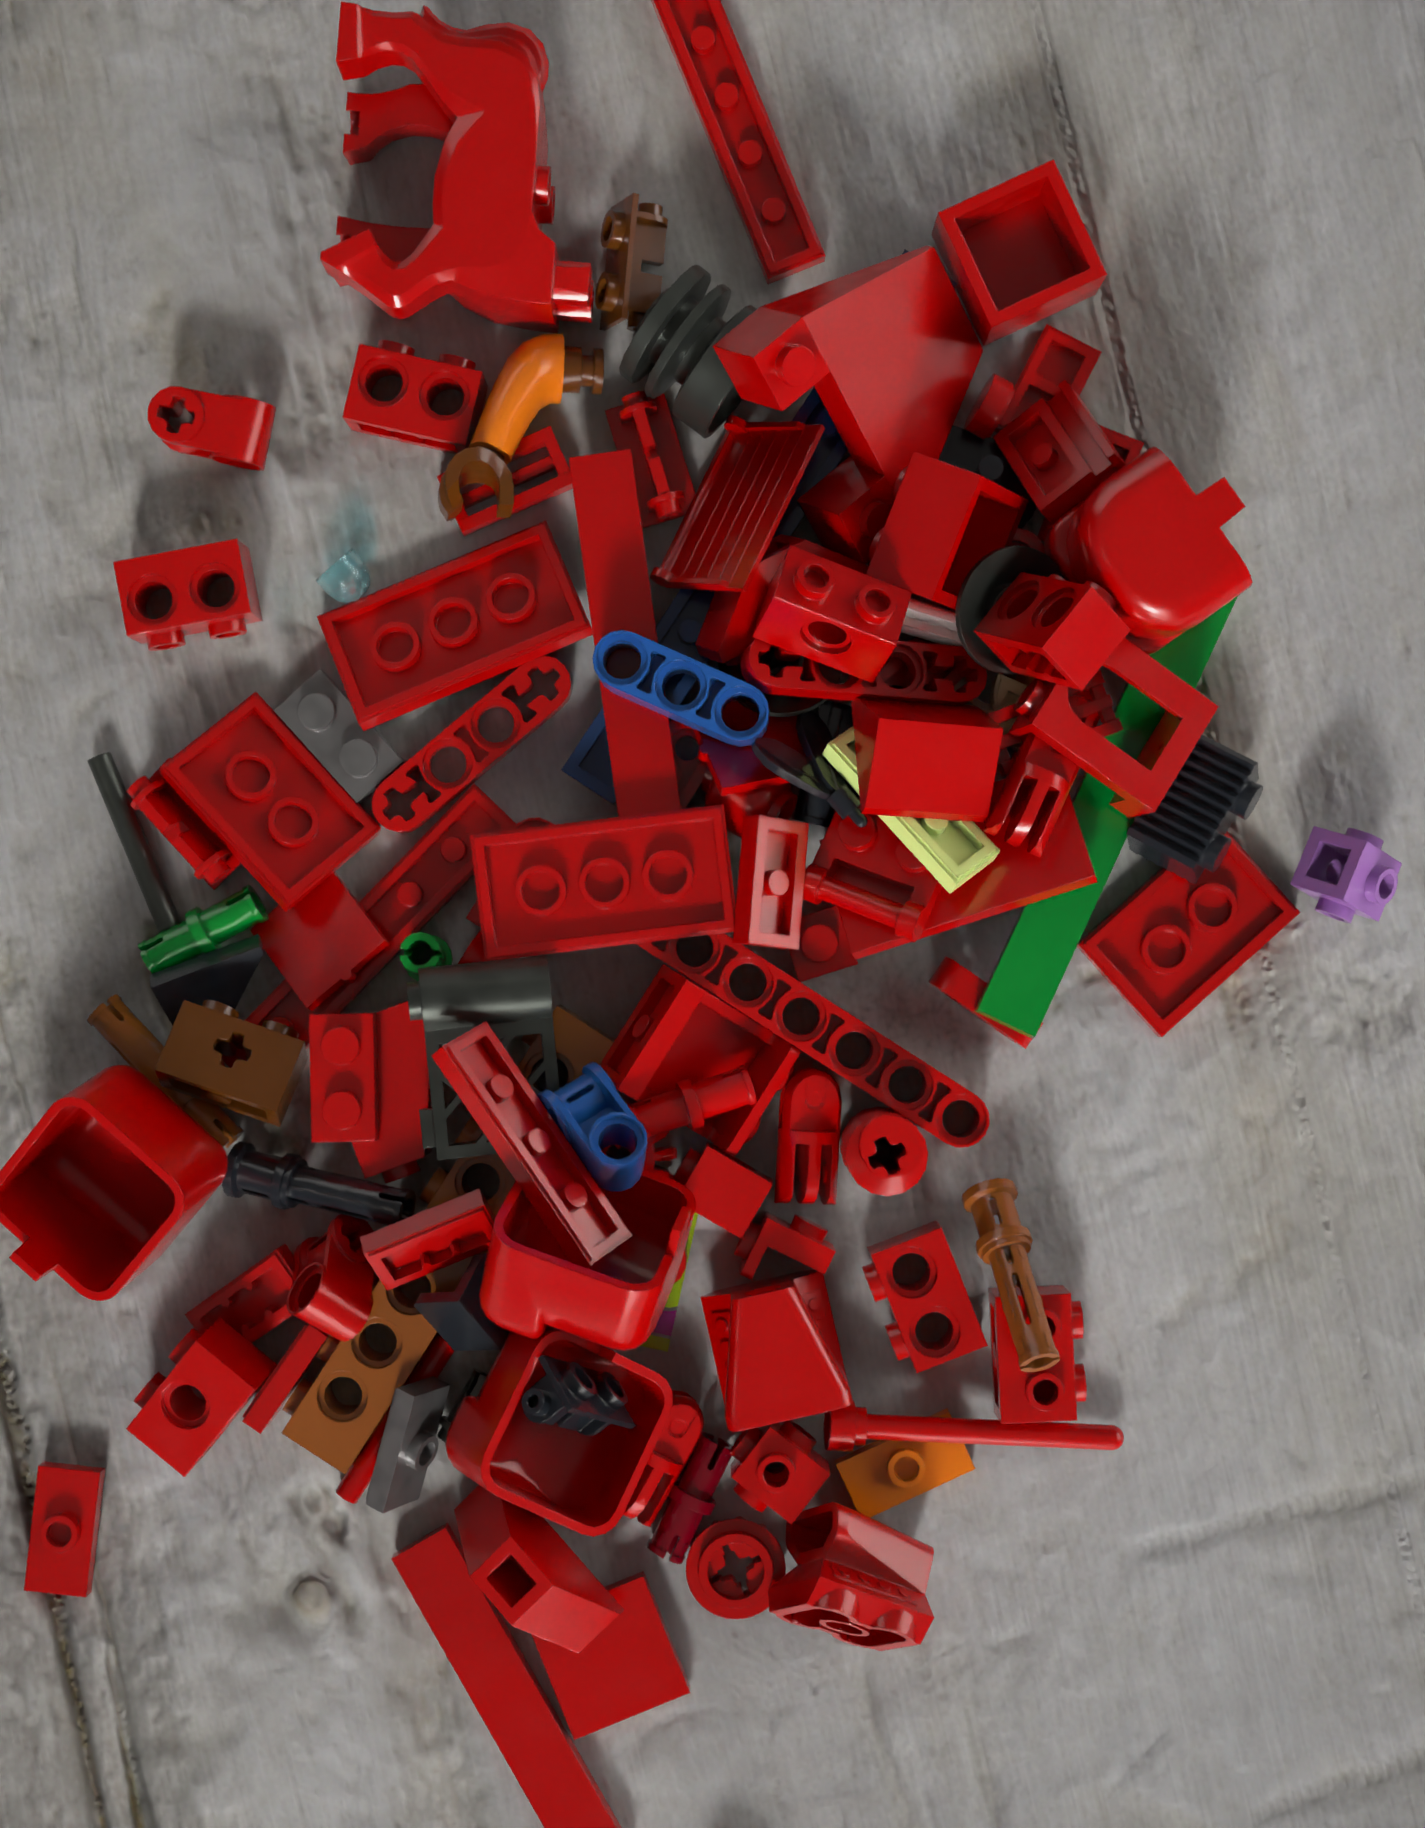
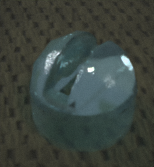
[315,548,371,603]

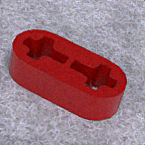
[928,956,1043,1049]

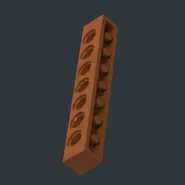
[281,1004,615,1474]

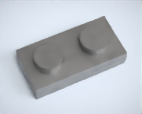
[274,669,405,804]

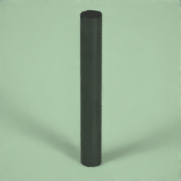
[87,752,181,933]

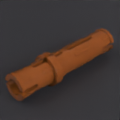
[87,994,244,1148]

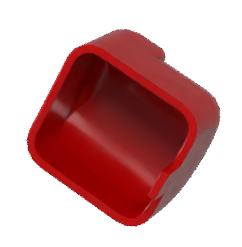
[1044,446,1253,655]
[479,1156,696,1351]
[445,1326,673,1537]

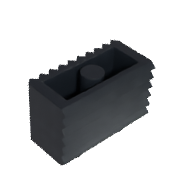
[1126,735,1263,884]

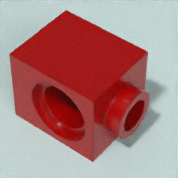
[673,1141,773,1239]

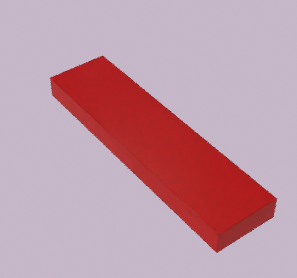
[431,1021,632,1268]

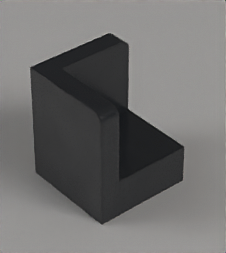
[414,1253,510,1351]

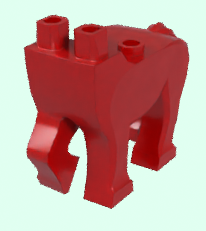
[320,1,595,334]

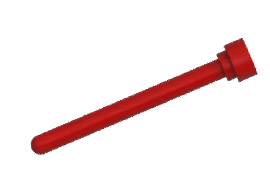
[823,1400,1124,1452]

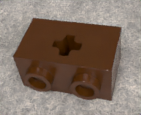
[154,1000,308,1127]

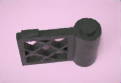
[406,955,560,1160]

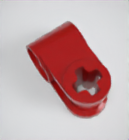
[148,386,276,471]
[287,1214,374,1342]

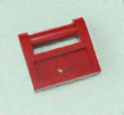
[803,806,942,943]

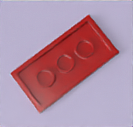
[317,520,593,731]
[819,779,1098,960]
[470,804,736,961]

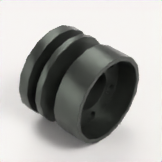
[619,265,757,439]

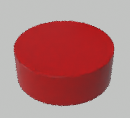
[964,373,1015,440]

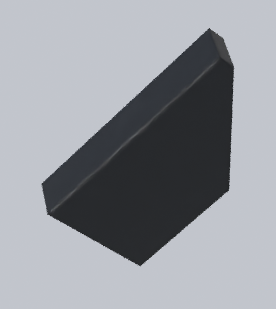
[150,934,264,1026]

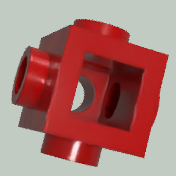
[729,1420,831,1525]

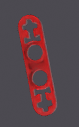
[740,638,987,705]
[371,655,573,833]

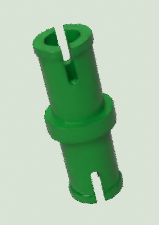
[138,885,268,974]

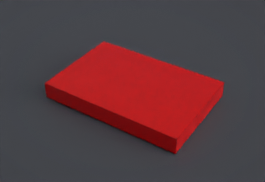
[159,692,382,912]
[1077,831,1301,1037]

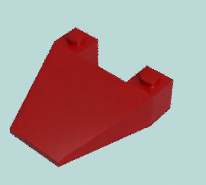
[713,245,983,564]

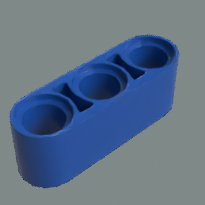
[592,630,769,747]

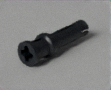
[222,1141,416,1226]

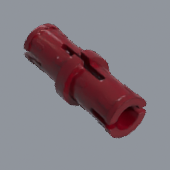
[646,1432,732,1564]

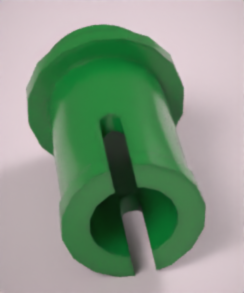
[400,932,453,981]

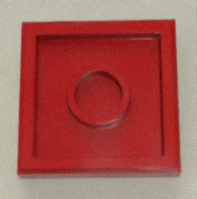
[531,1571,690,1740]

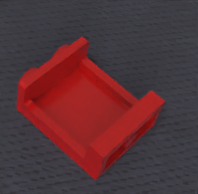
[599,964,800,1157]

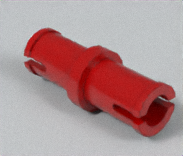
[626,1065,757,1138]

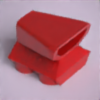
[700,1270,853,1432]
[768,1502,934,1651]

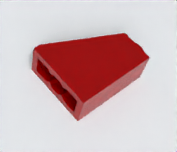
[351,1001,432,1184]

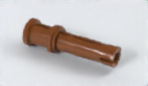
[961,1178,1060,1372]

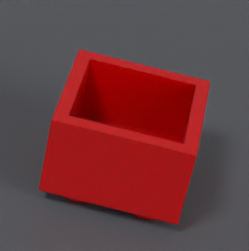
[931,159,1107,346]
[866,451,1028,610]

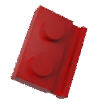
[993,379,1126,524]

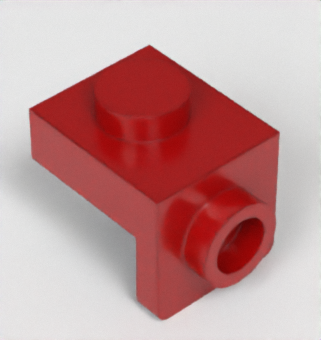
[734,1212,836,1280]

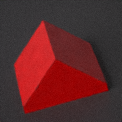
[851,697,1004,823]

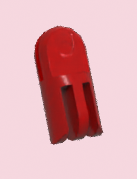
[983,732,1080,858]
[774,1068,842,1205]
[623,1390,704,1527]

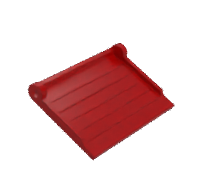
[649,415,825,592]

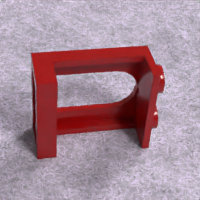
[1009,638,1219,818]

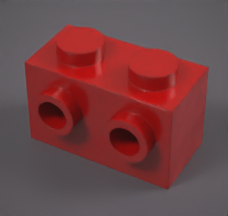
[988,1285,1087,1424]

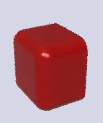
[0,1065,228,1301]

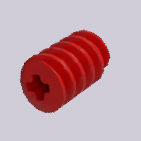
[840,1106,929,1196]

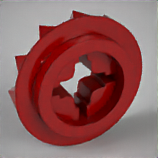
[686,1516,786,1619]

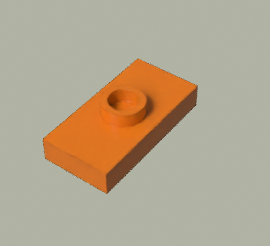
[835,1408,975,1518]

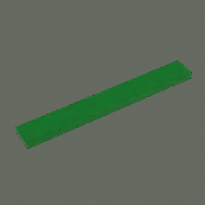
[974,596,1238,1038]

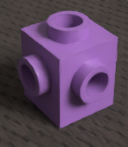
[1290,826,1402,923]

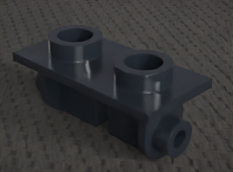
[522,1355,636,1436]

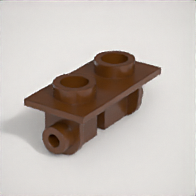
[595,193,668,332]

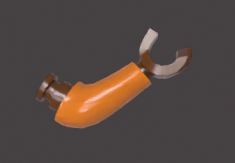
[437,334,604,521]

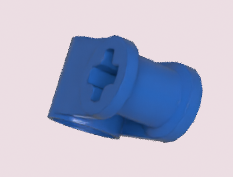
[537,1062,647,1191]

